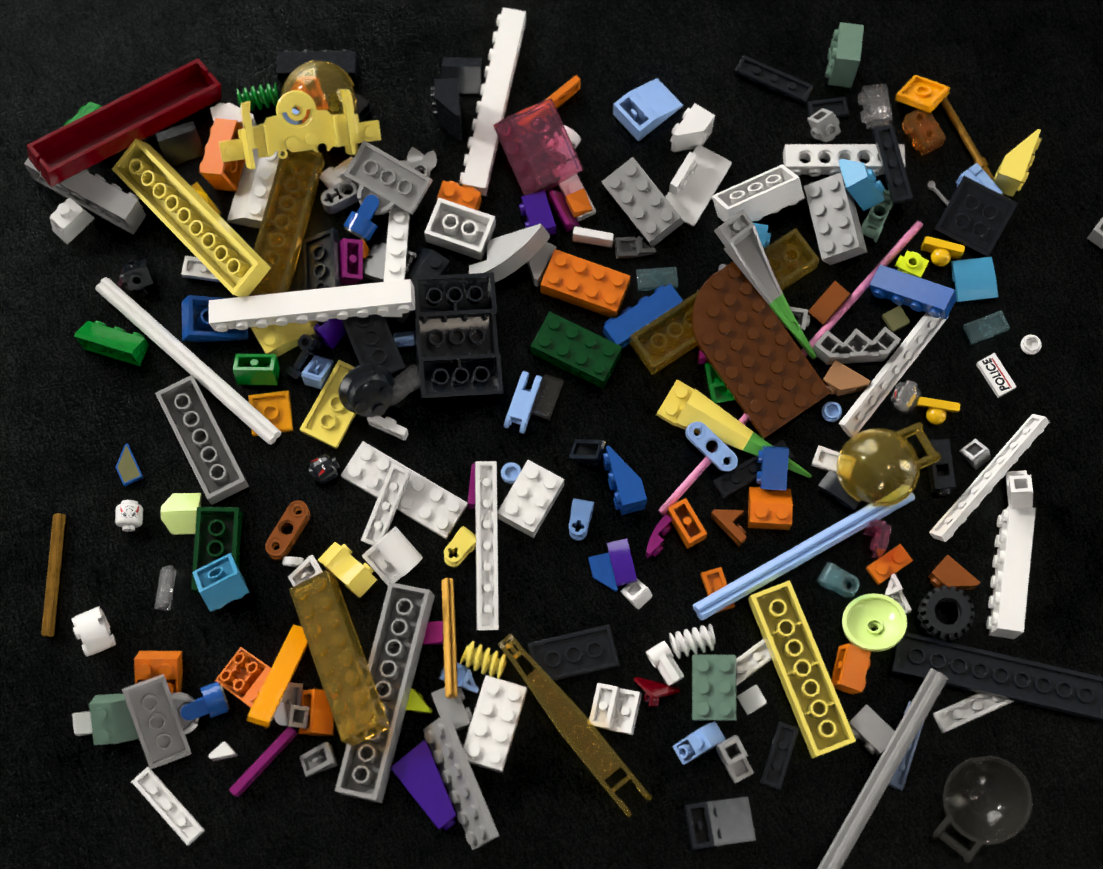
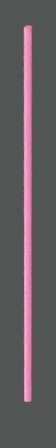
[658,221,923,516]

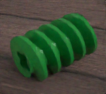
[237,82,279,111]

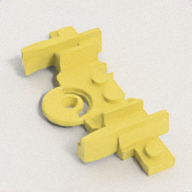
[219,89,381,170]

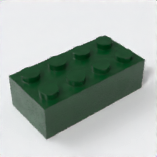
[531,311,622,388]
[191,507,243,594]

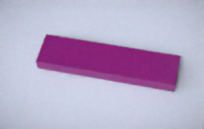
[229,726,298,797]

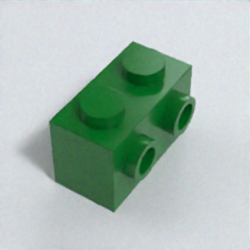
[233,354,280,385]

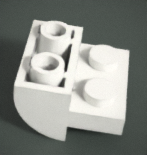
[362,526,423,586]

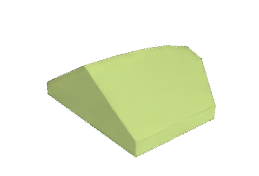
[161,493,201,535]

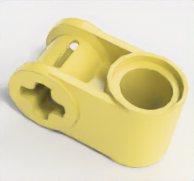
[444,526,476,567]

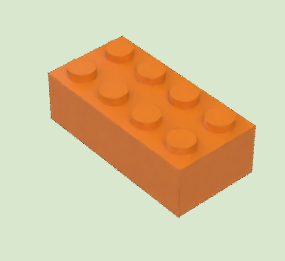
[540,249,630,319]

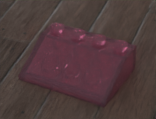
[493,98,584,196]

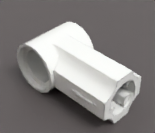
[320,156,353,189]
[646,641,684,687]

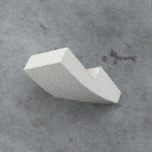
[885,573,912,614]

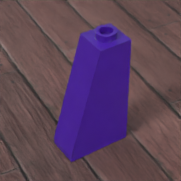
[391,740,457,830]

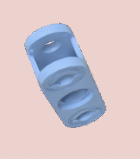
[504,371,543,434]
[685,421,738,472]

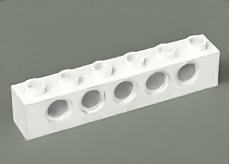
[783,144,905,176]

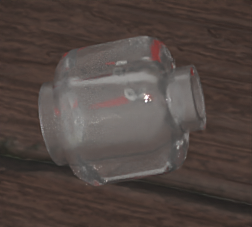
[891,380,922,412]

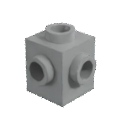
[807,108,841,142]

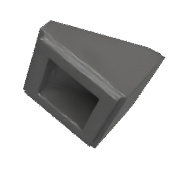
[960,438,991,470]

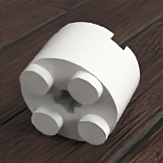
[72,606,116,657]

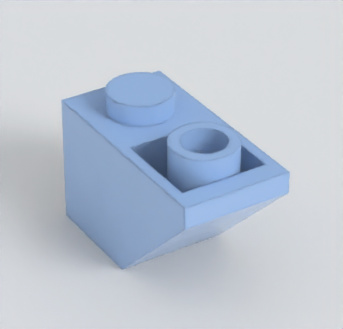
[672,721,726,765]

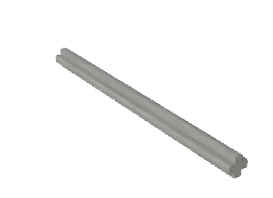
[818,668,948,869]

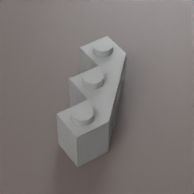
[813,327,901,365]

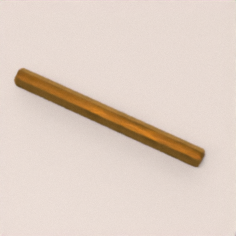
[41,513,66,637]
[442,578,458,699]

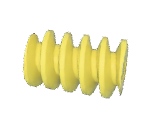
[460,641,507,679]

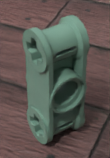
[861,190,893,242]

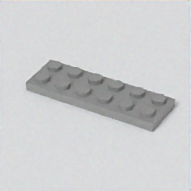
[423,714,499,850]

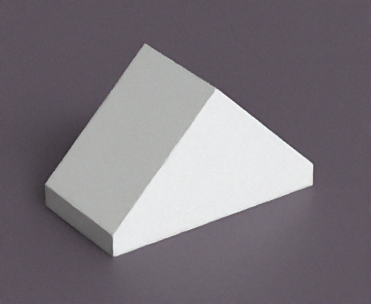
[288,555,326,594]

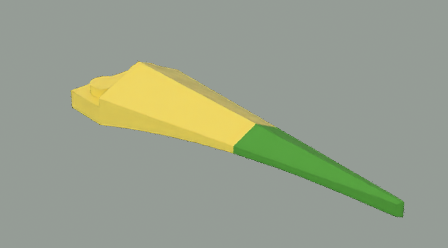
[656,380,812,478]

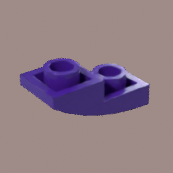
[607,539,638,586]

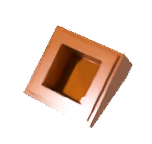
[566,188,593,218]

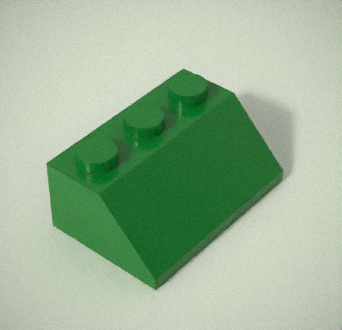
[74,321,149,366]

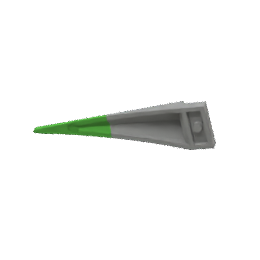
[714,209,816,359]

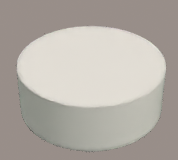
[282,557,304,567]

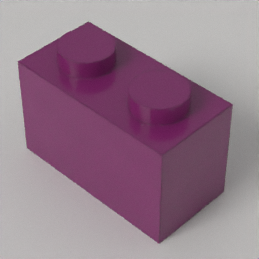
[339,238,363,285]

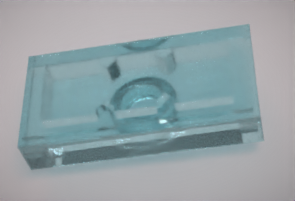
[636,267,678,291]
[963,310,1010,344]

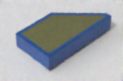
[116,443,144,487]

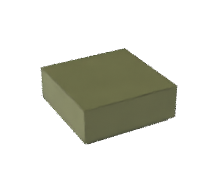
[882,305,910,333]

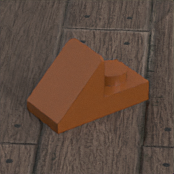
[710,509,747,547]

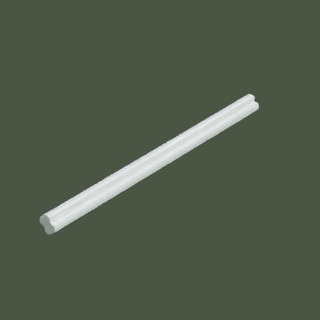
[95,277,282,445]

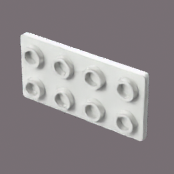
[665,145,732,227]

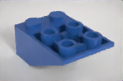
[602,446,647,515]

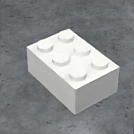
[424,198,496,261]
[497,460,564,538]

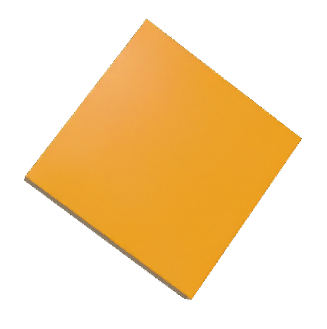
[895,75,950,113]
[248,390,294,436]

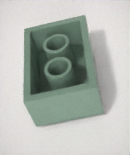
[826,22,864,88]
[692,655,737,721]

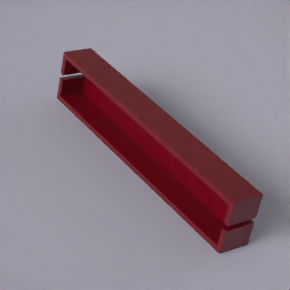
[27,58,221,187]

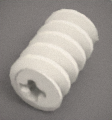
[669,624,715,659]

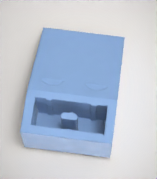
[613,78,683,141]

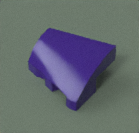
[313,318,346,350]

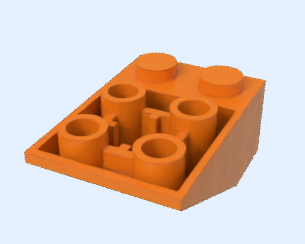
[215,647,271,708]
[134,651,183,693]

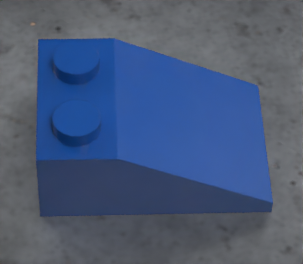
[182,295,248,342]

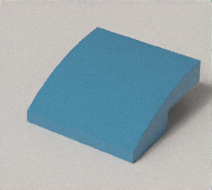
[951,257,998,302]

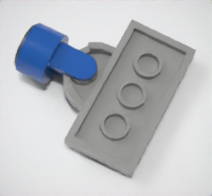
[343,141,433,242]
[122,674,230,770]

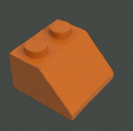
[748,487,793,530]

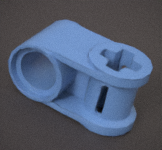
[569,498,594,541]

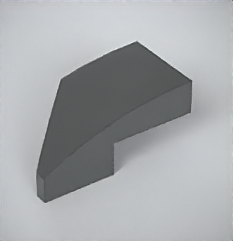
[614,236,656,259]

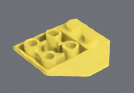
[993,129,1042,197]

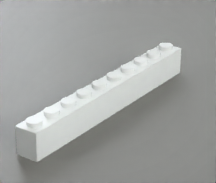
[459,8,526,196]
[209,279,415,332]

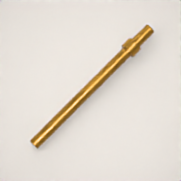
[935,81,994,180]

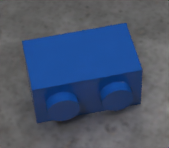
[756,446,789,490]

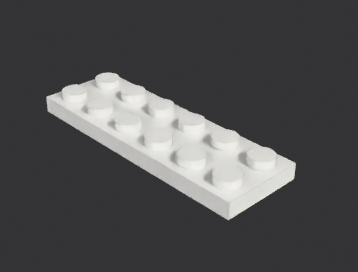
[341,441,468,539]

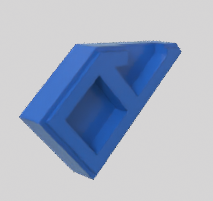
[588,553,618,592]

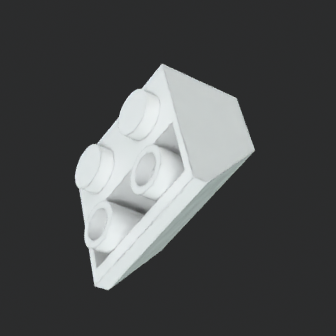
[670,103,715,152]

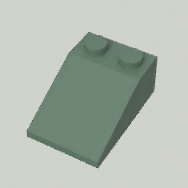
[89,694,139,745]

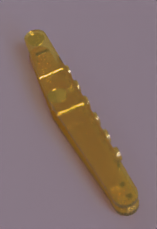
[498,634,652,817]

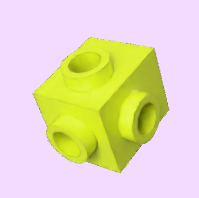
[895,250,929,278]

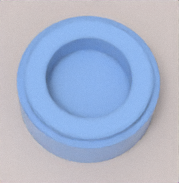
[501,462,521,484]

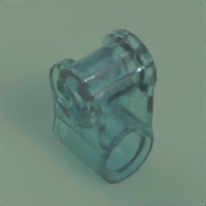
[817,562,860,598]

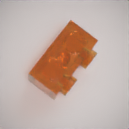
[902,109,946,155]

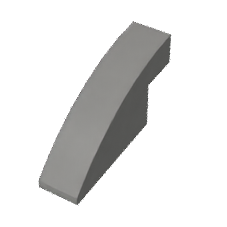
[469,223,550,282]

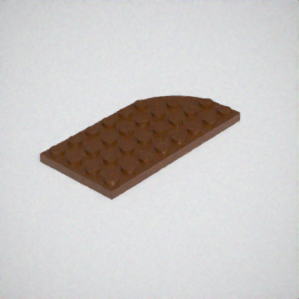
[692,261,830,439]

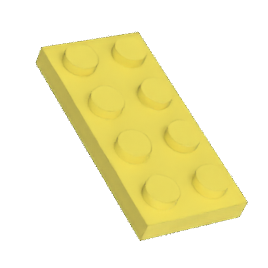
[299,360,356,449]

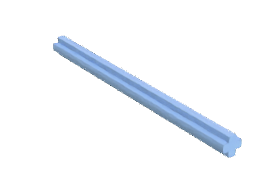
[693,484,915,620]

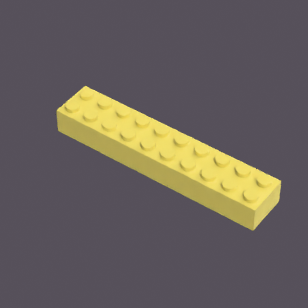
[112,139,271,297]

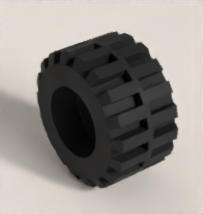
[917,585,975,642]

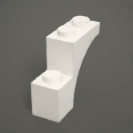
[1005,470,1033,509]

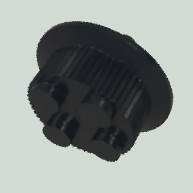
[339,363,394,417]

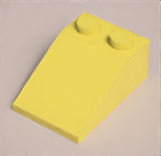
[250,320,318,357]

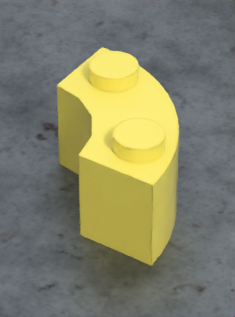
[318,542,377,598]

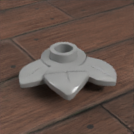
[401,147,437,178]

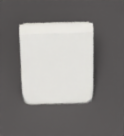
[620,579,653,609]
[737,685,767,715]
[72,712,93,736]
[208,742,238,761]

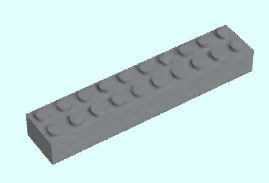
[335,582,435,804]

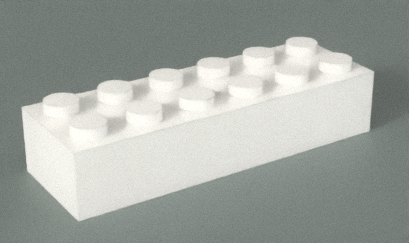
[986,505,1036,639]

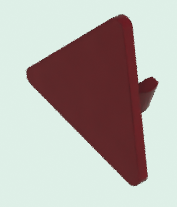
[634,677,680,707]

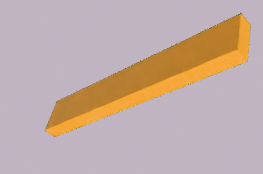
[247,624,313,727]

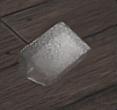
[155,565,177,611]

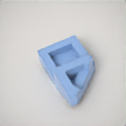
[439,663,479,693]

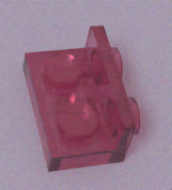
[864,520,891,559]

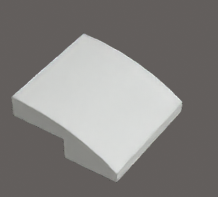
[588,683,642,735]

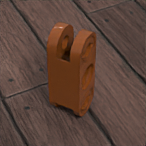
[265,500,311,561]

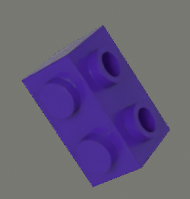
[519,190,556,235]

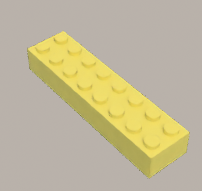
[748,580,856,759]

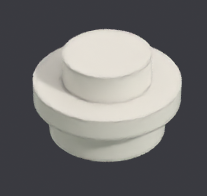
[1020,335,1041,355]

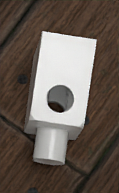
[50,198,95,244]

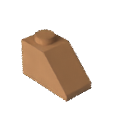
[822,360,870,396]

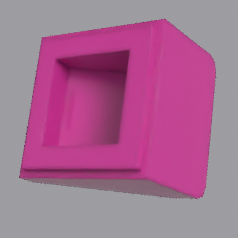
[423,621,444,644]

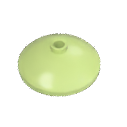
[842,594,907,651]

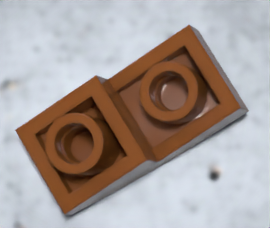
[808,281,850,324]

